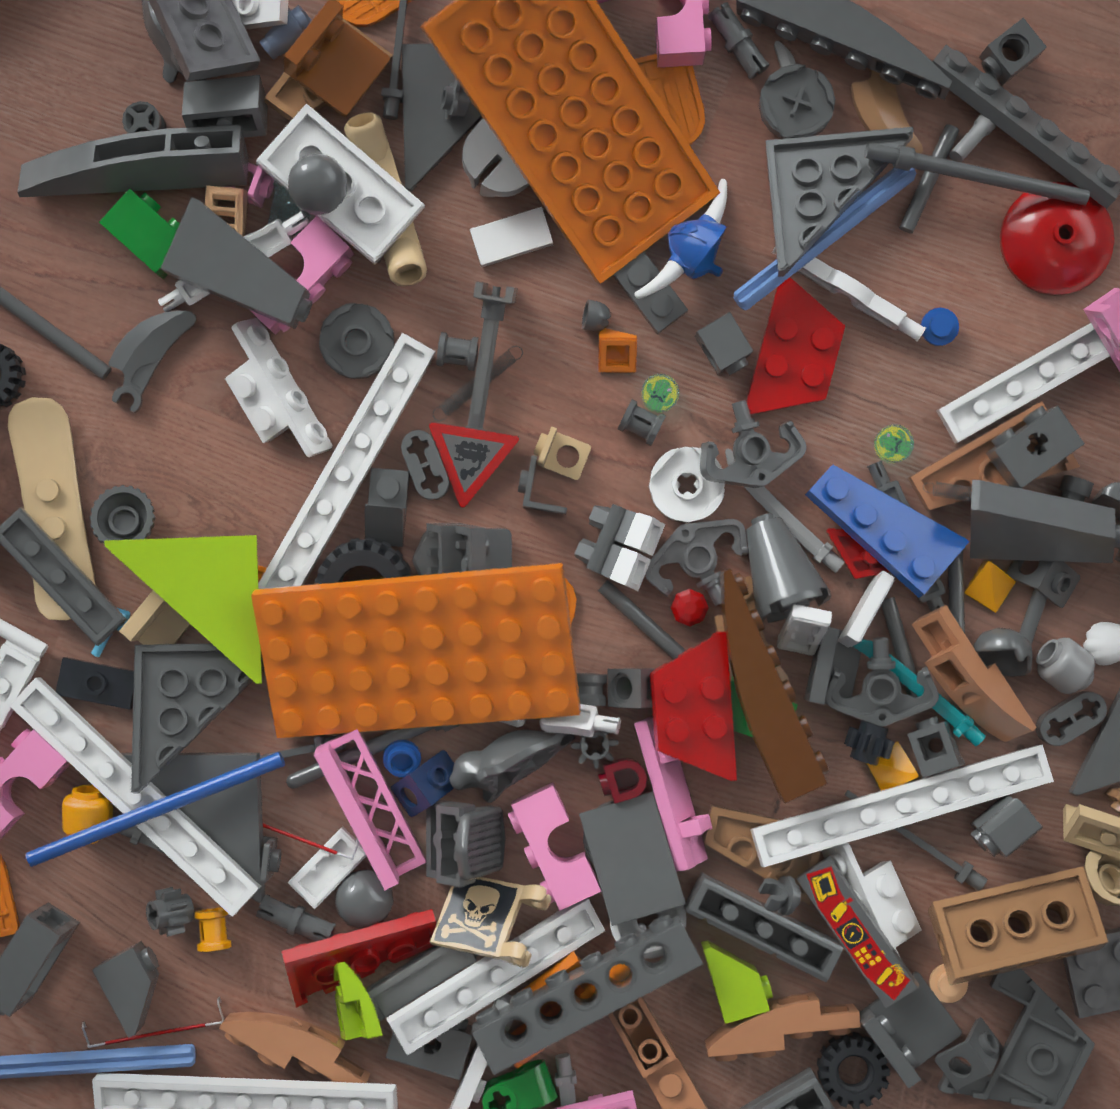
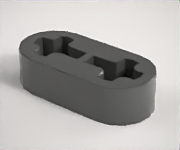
[401,430,450,500]
[1036,691,1107,746]

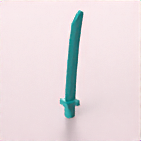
[853,639,986,747]

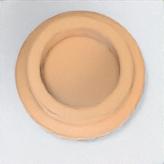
[929,964,968,1003]

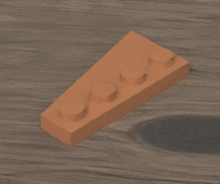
[908,401,1080,511]

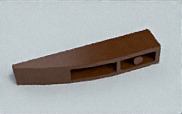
[720,569,829,803]

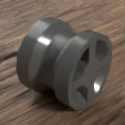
[122,101,167,133]
[577,673,607,706]

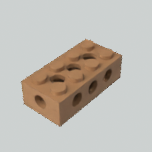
[928,866,1109,986]

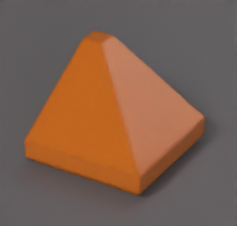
[598,328,637,373]

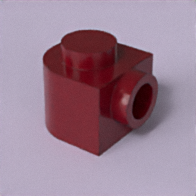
[598,758,647,804]

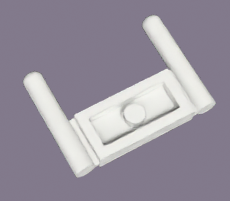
[0,619,48,731]

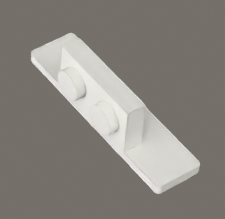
[225,318,333,457]
[821,843,922,955]

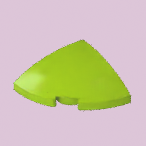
[334,962,382,1040]

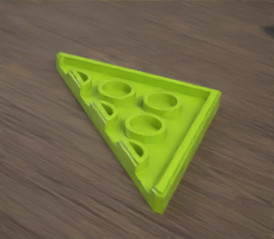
[104,535,262,684]

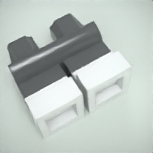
[574,504,665,591]

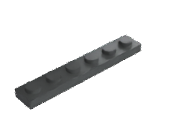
[932,45,1120,209]

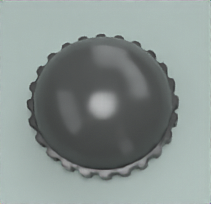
[89,485,156,545]

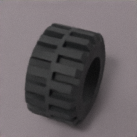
[314,537,411,585]

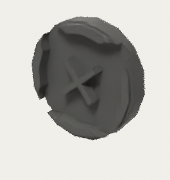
[758,64,836,139]

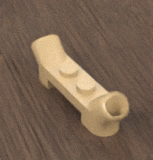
[344,112,427,287]

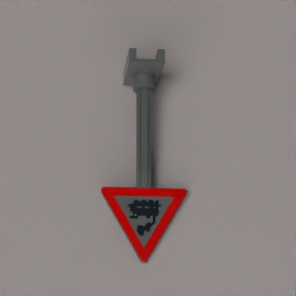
[429,282,519,508]

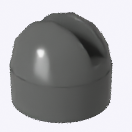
[582,299,611,331]

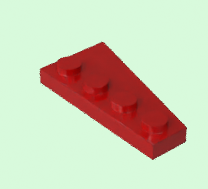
[282,909,437,1008]

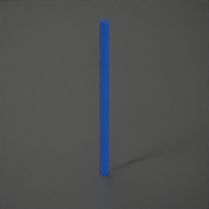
[26,751,285,867]

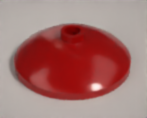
[1000,182,1114,295]

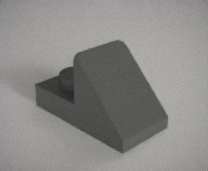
[364,468,410,547]

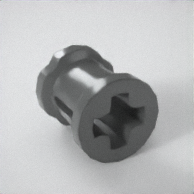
[436,332,479,371]
[618,399,666,446]

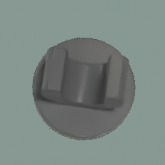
[758,876,801,915]

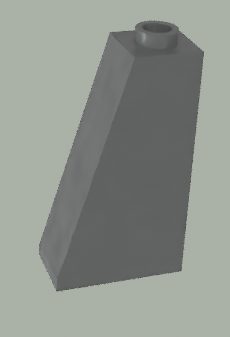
[160,197,312,329]
[970,480,1120,563]

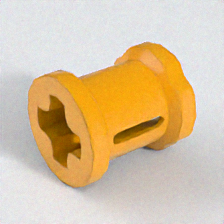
[194,907,232,952]

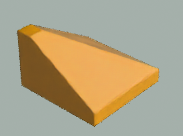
[964,561,1016,613]
[866,741,919,791]

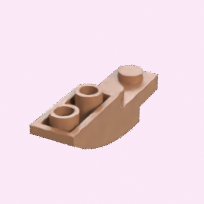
[912,605,1037,742]
[704,992,861,1061]
[608,996,708,1109]
[219,1012,371,1083]

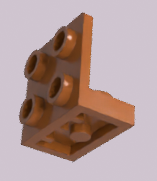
[284,0,390,117]

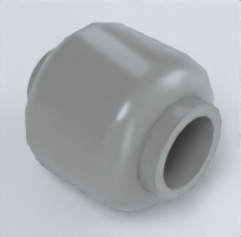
[1036,637,1095,694]

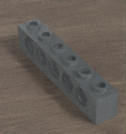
[472,915,703,1075]

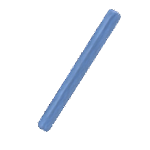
[733,168,917,310]
[0,1044,196,1079]

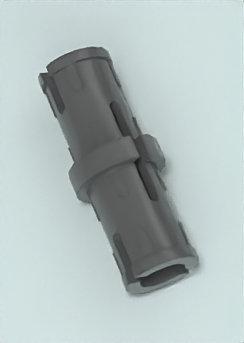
[708,2,770,80]
[256,894,336,942]

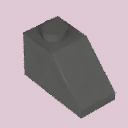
[92,940,159,1038]

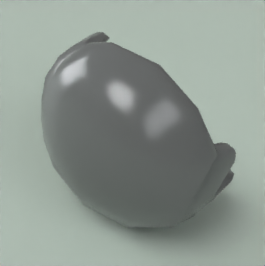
[288,153,347,215]
[973,627,1033,677]
[335,869,394,929]

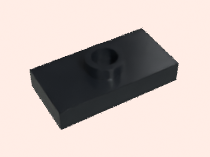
[56,657,134,710]

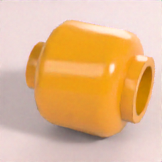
[62,785,113,844]

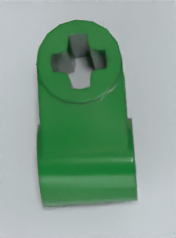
[482,1059,558,1109]

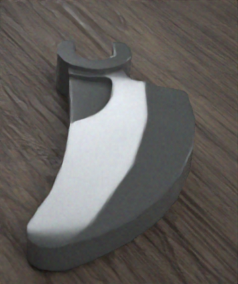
[108,311,197,413]

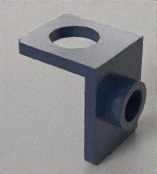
[390,750,454,817]

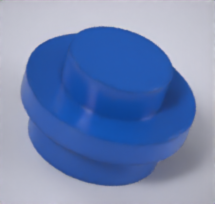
[920,308,959,346]
[383,740,421,777]

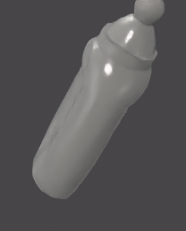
[949,114,996,162]

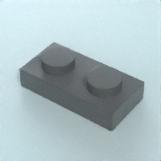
[613,252,688,335]

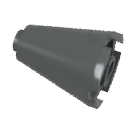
[746,513,831,623]

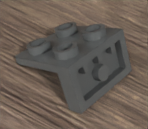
[859,971,962,1088]

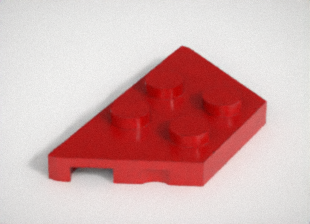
[746,277,846,415]
[650,631,737,781]

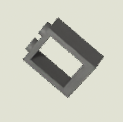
[0,902,80,1017]

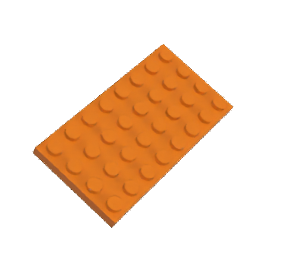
[420,0,720,284]
[251,563,581,738]

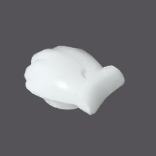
[1083,622,1120,666]

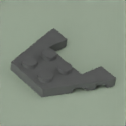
[937,969,1095,1109]

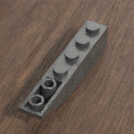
[736,0,952,100]
[18,125,249,198]

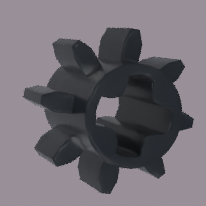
[844,720,895,766]

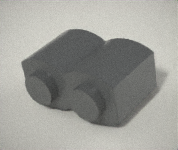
[970,795,1043,858]

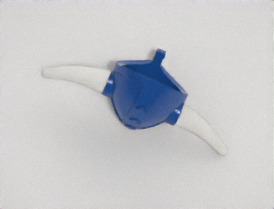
[635,179,727,299]

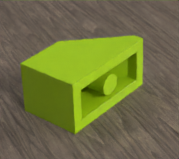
[701,940,773,1024]

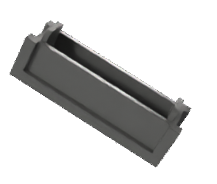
[366,946,477,1022]

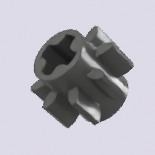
[571,730,619,769]
[146,887,194,937]

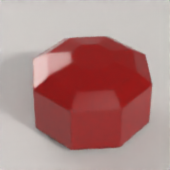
[670,589,709,627]

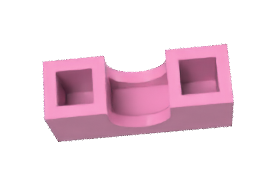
[655,0,711,67]
[250,216,354,335]
[0,729,70,840]
[508,782,601,911]

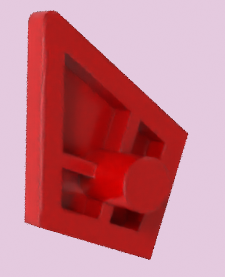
[826,528,890,579]

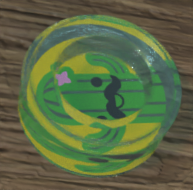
[641,374,679,413]
[874,424,914,463]

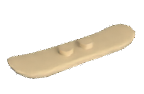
[8,397,95,620]

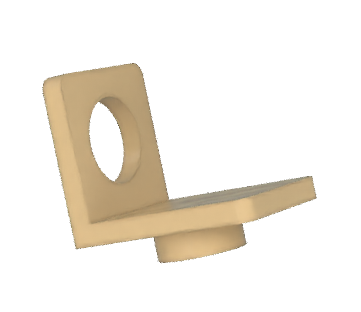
[534,426,591,480]

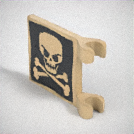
[430,877,552,968]

